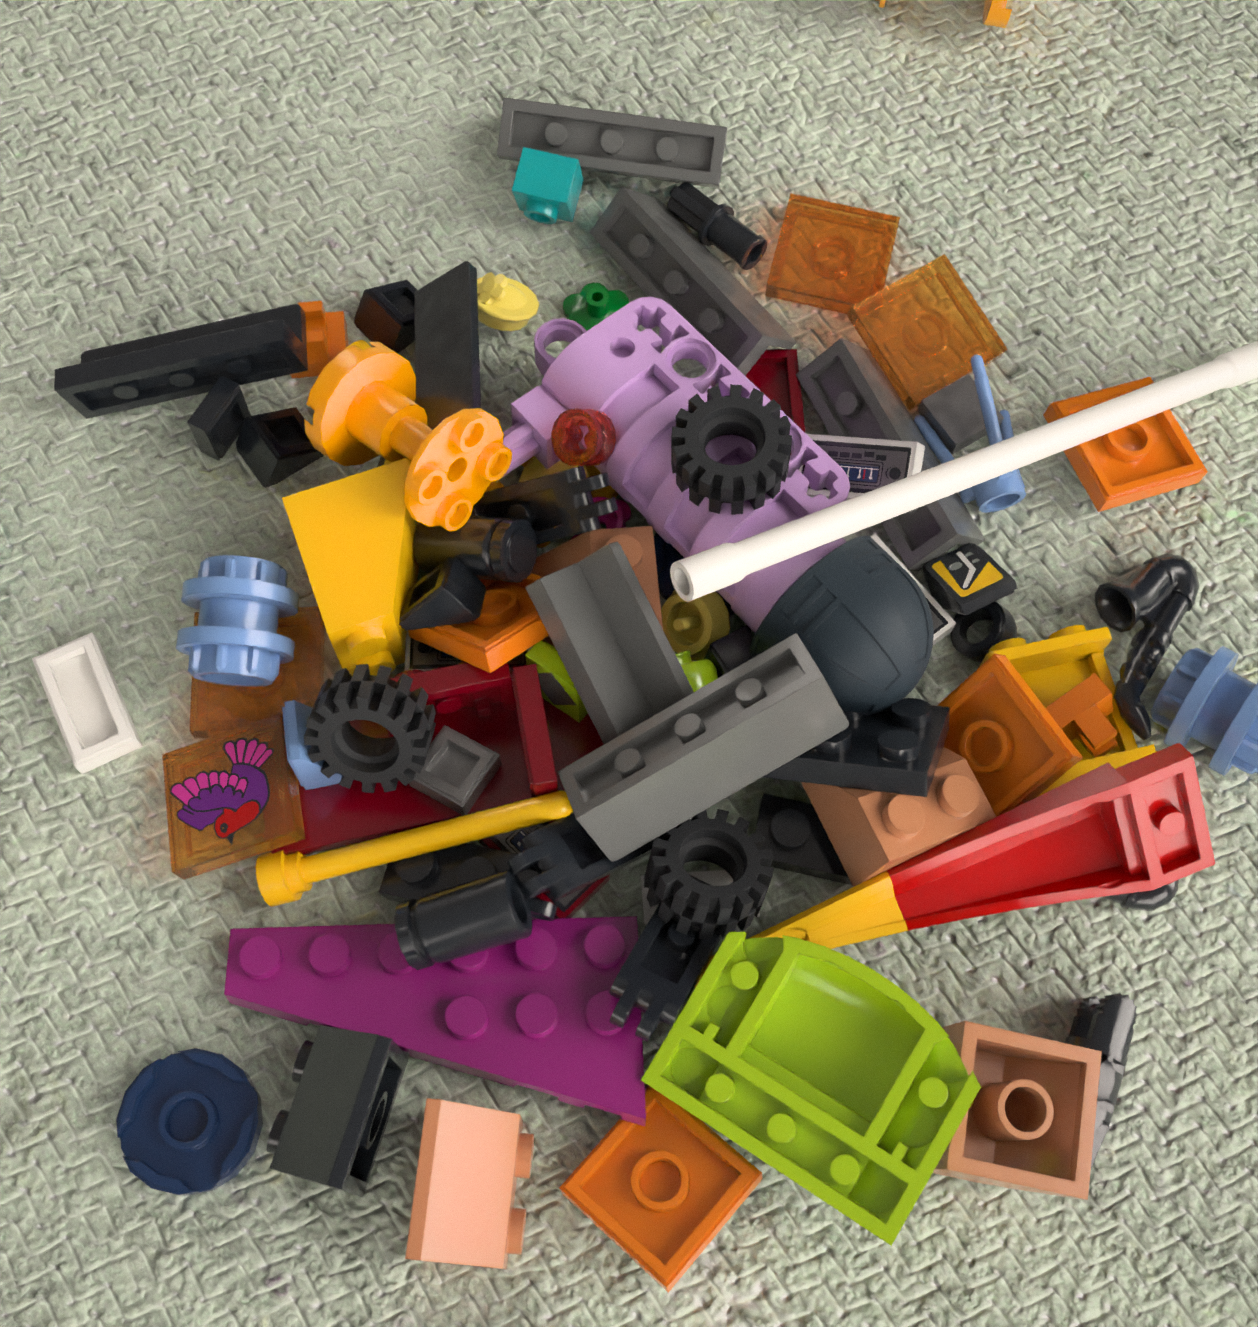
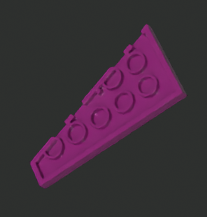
[224,916,646,1126]

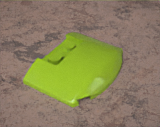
[641,932,981,1246]

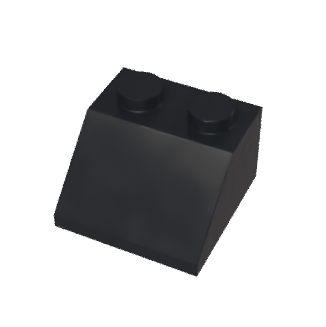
[267,1025,409,1198]

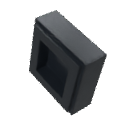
[187,376,251,461]

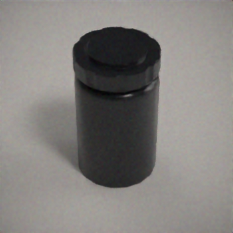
[413,515,537,583]
[394,869,532,970]

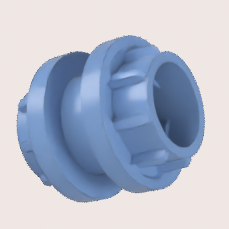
[176,555,299,687]
[1150,646,1258,776]

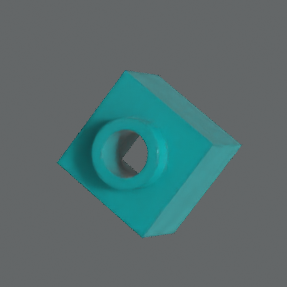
[512,147,584,224]

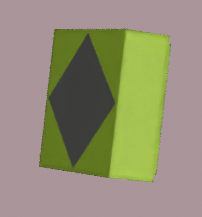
[525,641,588,723]

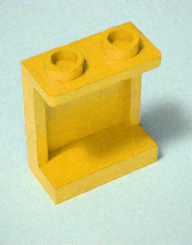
[978,625,1157,797]

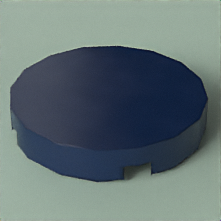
[116,1048,263,1196]

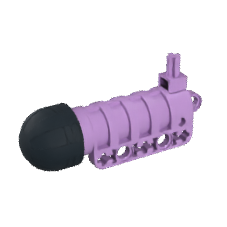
[497,297,934,716]

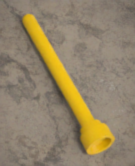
[255,790,573,907]

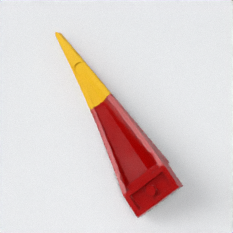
[695,743,1215,987]

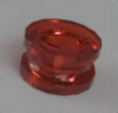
[551,408,616,466]

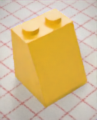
[282,458,420,676]

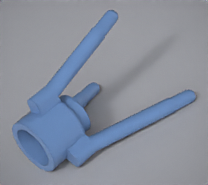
[914,355,1026,513]

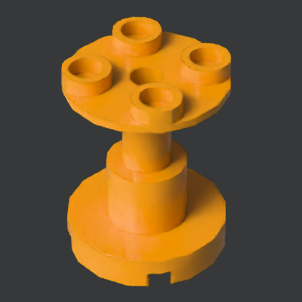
[304,342,512,532]

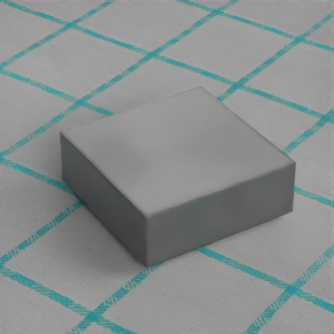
[917,374,1004,454]
[409,725,501,816]

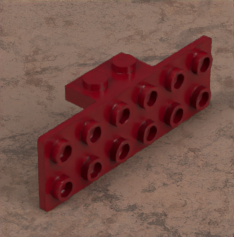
[259,661,604,855]

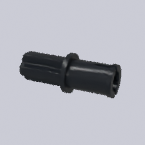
[667,182,767,270]

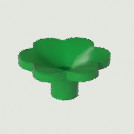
[563,282,629,331]

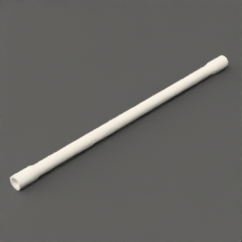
[670,341,1258,602]

